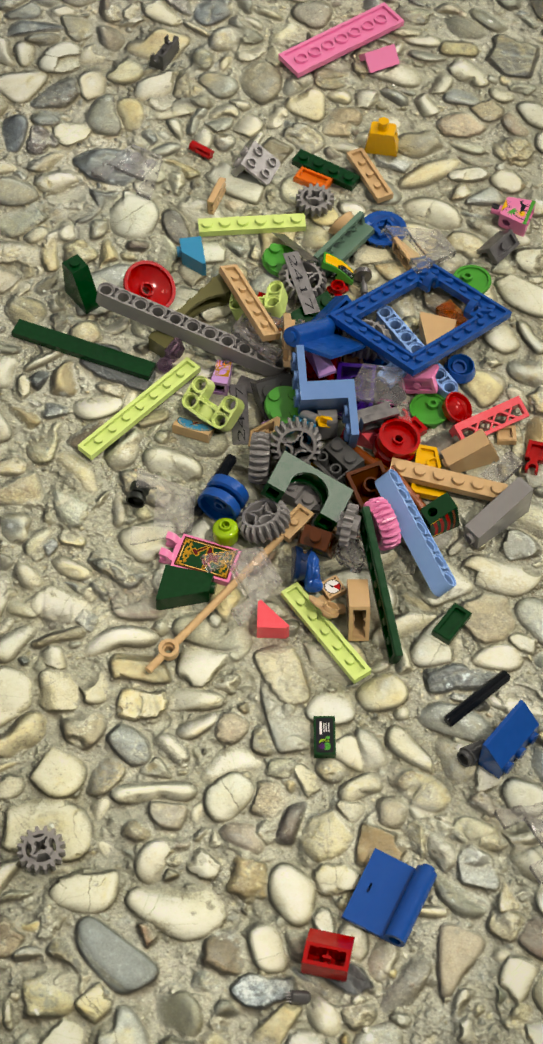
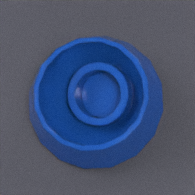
[444,354,476,384]

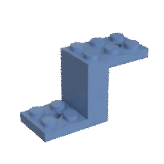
[290,345,359,448]

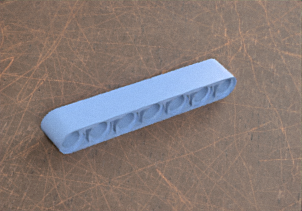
[376,305,458,398]
[375,469,456,597]

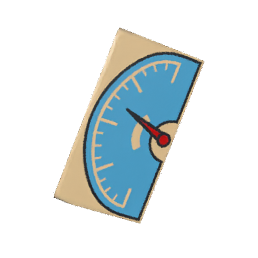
[172,417,215,443]

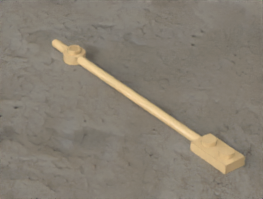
[145,503,315,674]

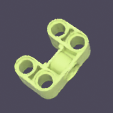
[229,280,288,322]
[182,376,244,432]

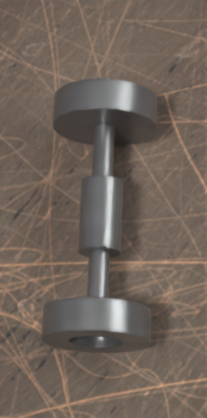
[353,267,372,296]

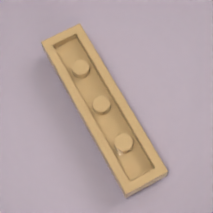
[346,147,394,204]

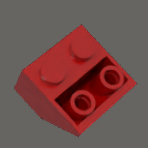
[301,928,355,982]

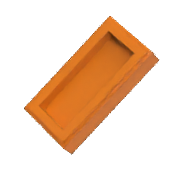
[293,166,333,189]

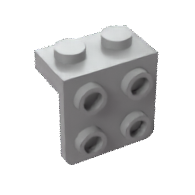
[231,141,281,186]

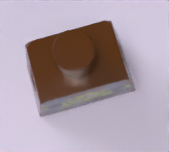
[296,524,338,559]

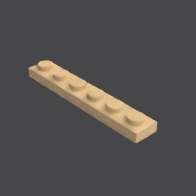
[219,264,281,342]
[390,457,508,501]

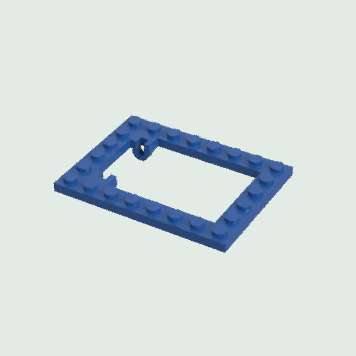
[329,260,512,377]

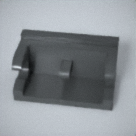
[149,34,179,71]

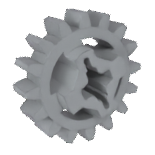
[296,183,334,217]
[336,503,362,548]
[17,826,66,875]

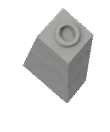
[463,476,534,549]

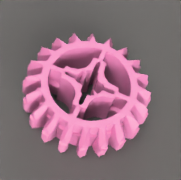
[363,497,401,551]

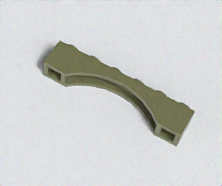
[148,273,232,360]

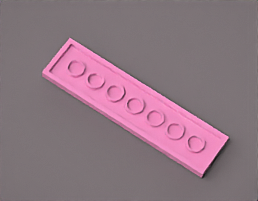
[278,3,404,78]

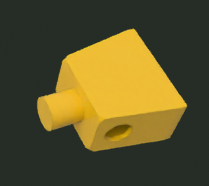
[365,117,399,157]

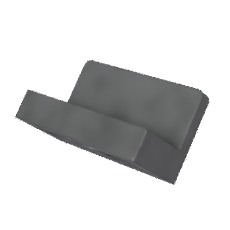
[476,229,520,265]
[357,402,400,433]

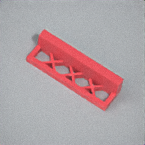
[449,396,530,440]

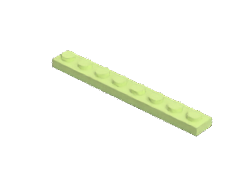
[78,357,201,460]

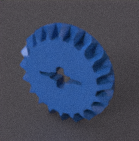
[365,211,407,248]

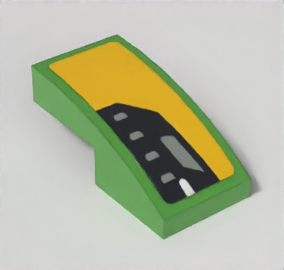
[321,251,354,285]

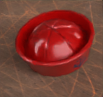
[442,392,472,423]

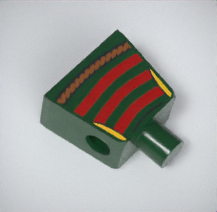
[420,492,460,537]

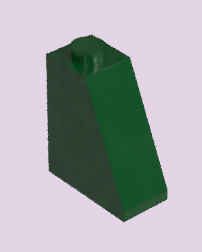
[62,254,100,314]
[156,565,217,610]

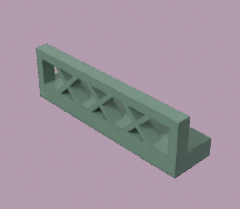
[313,211,375,278]

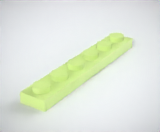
[198,213,306,237]
[281,582,371,684]

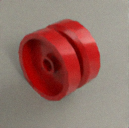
[373,418,421,468]

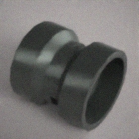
[126,480,150,508]

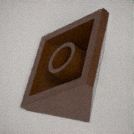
[345,461,386,510]

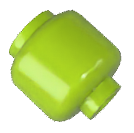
[212,517,239,547]

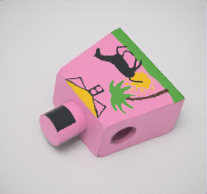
[491,197,536,237]

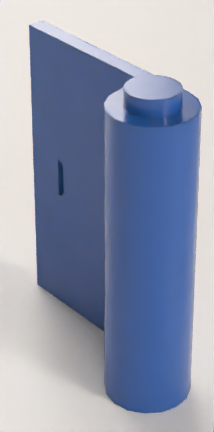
[283,317,366,359]
[341,848,437,947]

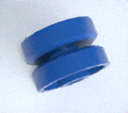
[197,474,249,521]

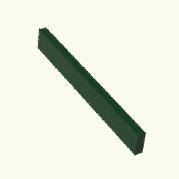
[11,319,156,381]
[358,506,403,664]

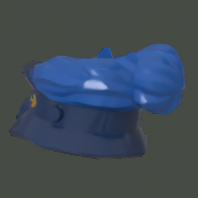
[291,546,323,593]

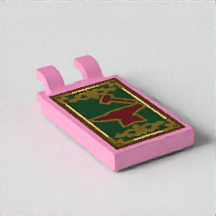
[159,531,241,586]

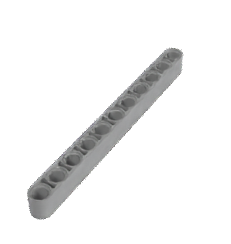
[96,282,287,377]

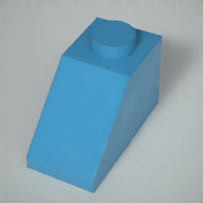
[176,236,206,276]

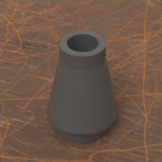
[457,739,485,767]

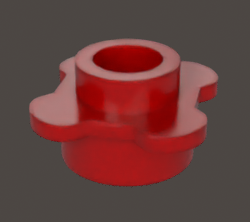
[327,279,349,296]

